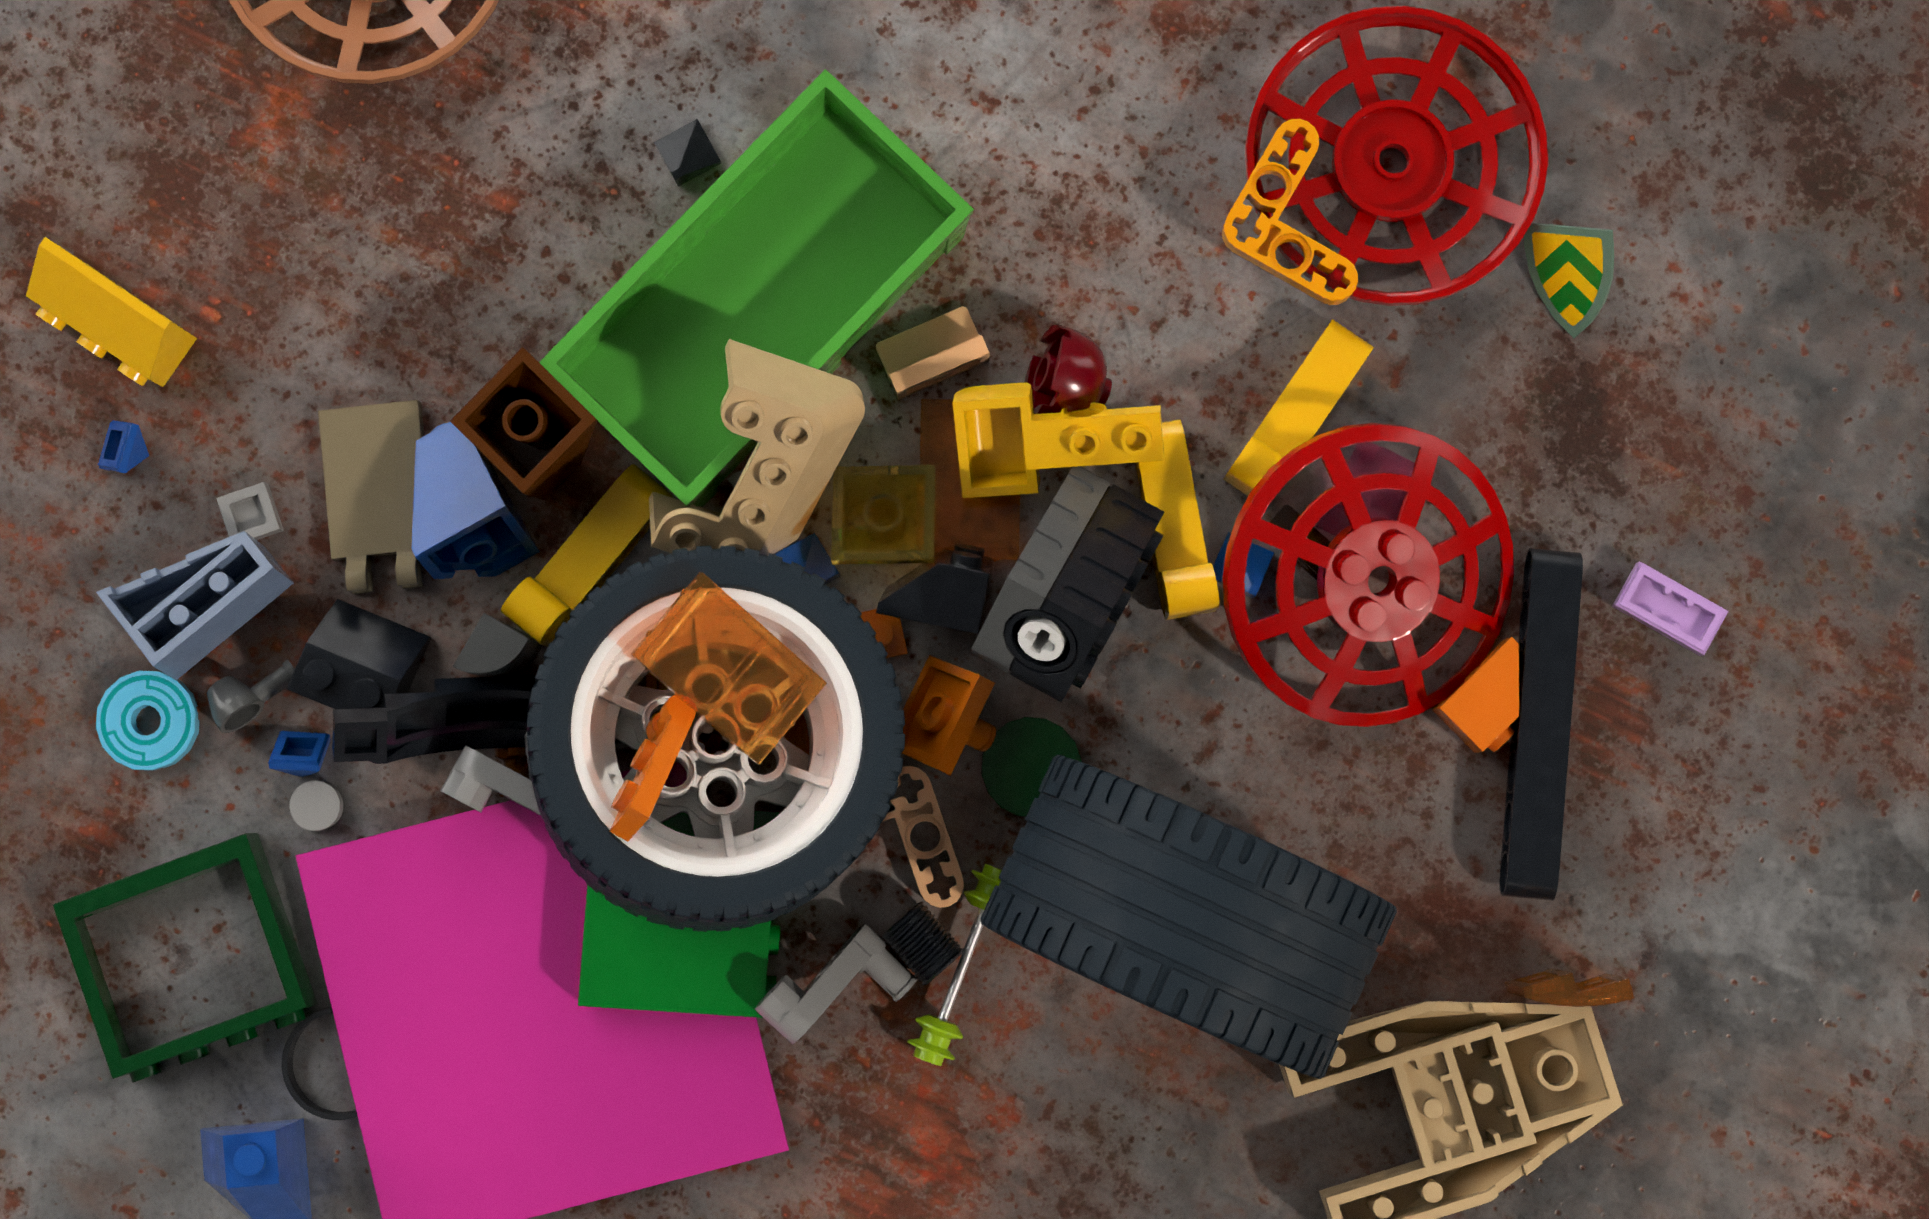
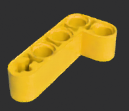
[1223,319,1374,496]
[1135,419,1220,620]
[500,464,673,647]

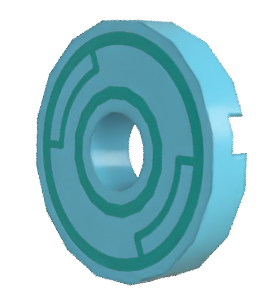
[96,671,200,770]

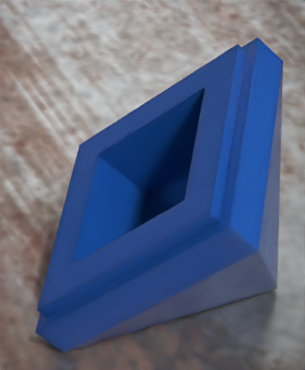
[98,420,149,473]
[268,731,331,778]

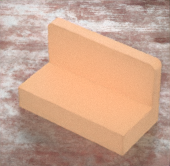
[876,306,990,400]

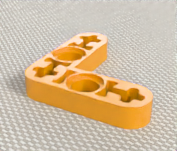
[1222,119,1358,305]

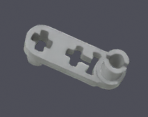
[440,746,541,816]
[755,923,918,1044]

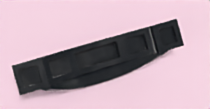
[332,675,632,764]

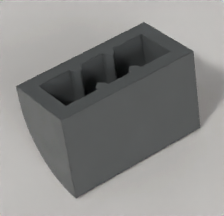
[453,613,543,677]

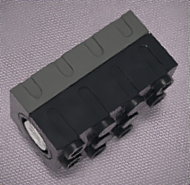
[971,466,1164,702]

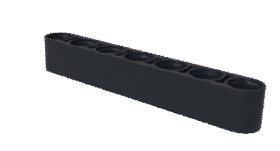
[1499,548,1583,901]

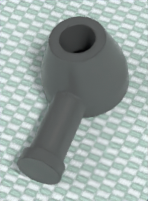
[206,659,295,733]

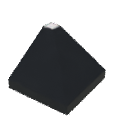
[654,119,721,187]

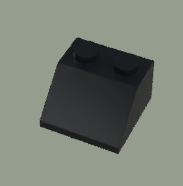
[876,544,994,634]
[287,599,431,709]

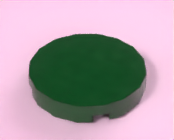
[981,717,1082,817]

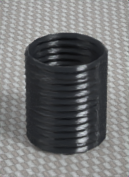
[882,902,964,985]

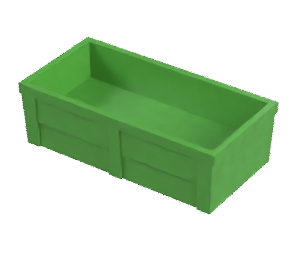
[539,69,974,507]

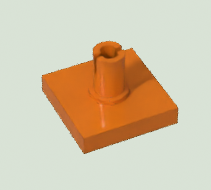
[901,655,996,776]

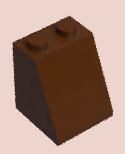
[450,347,598,501]

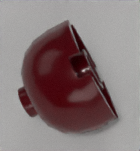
[1024,324,1112,414]

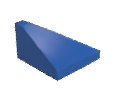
[1213,532,1274,598]

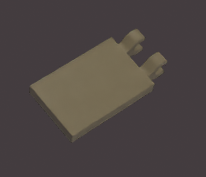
[318,400,424,594]

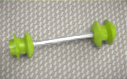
[907,864,1002,1066]

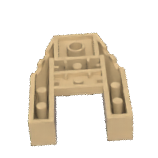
[1279,1001,1623,1219]

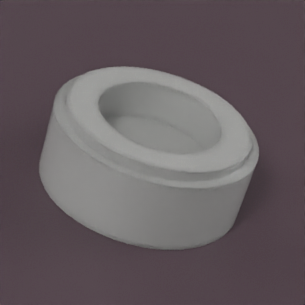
[289,780,344,831]

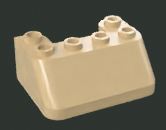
[649,339,865,556]

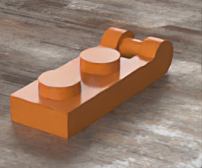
[609,694,696,842]

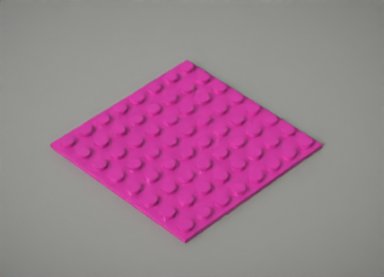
[295,762,789,1219]

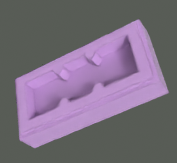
[1612,561,1729,656]

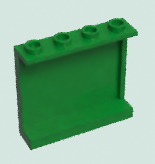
[578,811,780,1018]

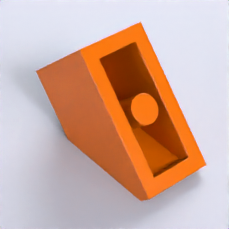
[1432,637,1519,753]

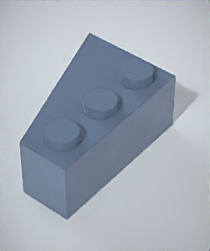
[96,531,294,680]

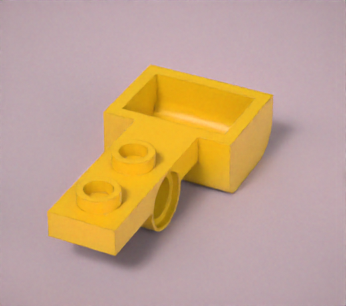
[952,383,1164,498]

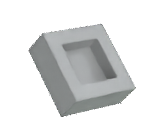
[216,482,284,540]

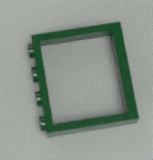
[52,833,318,1083]

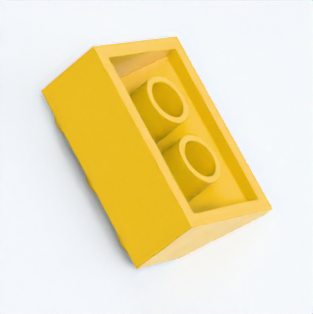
[26,237,197,387]

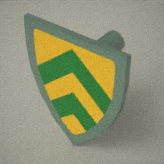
[1524,223,1614,339]

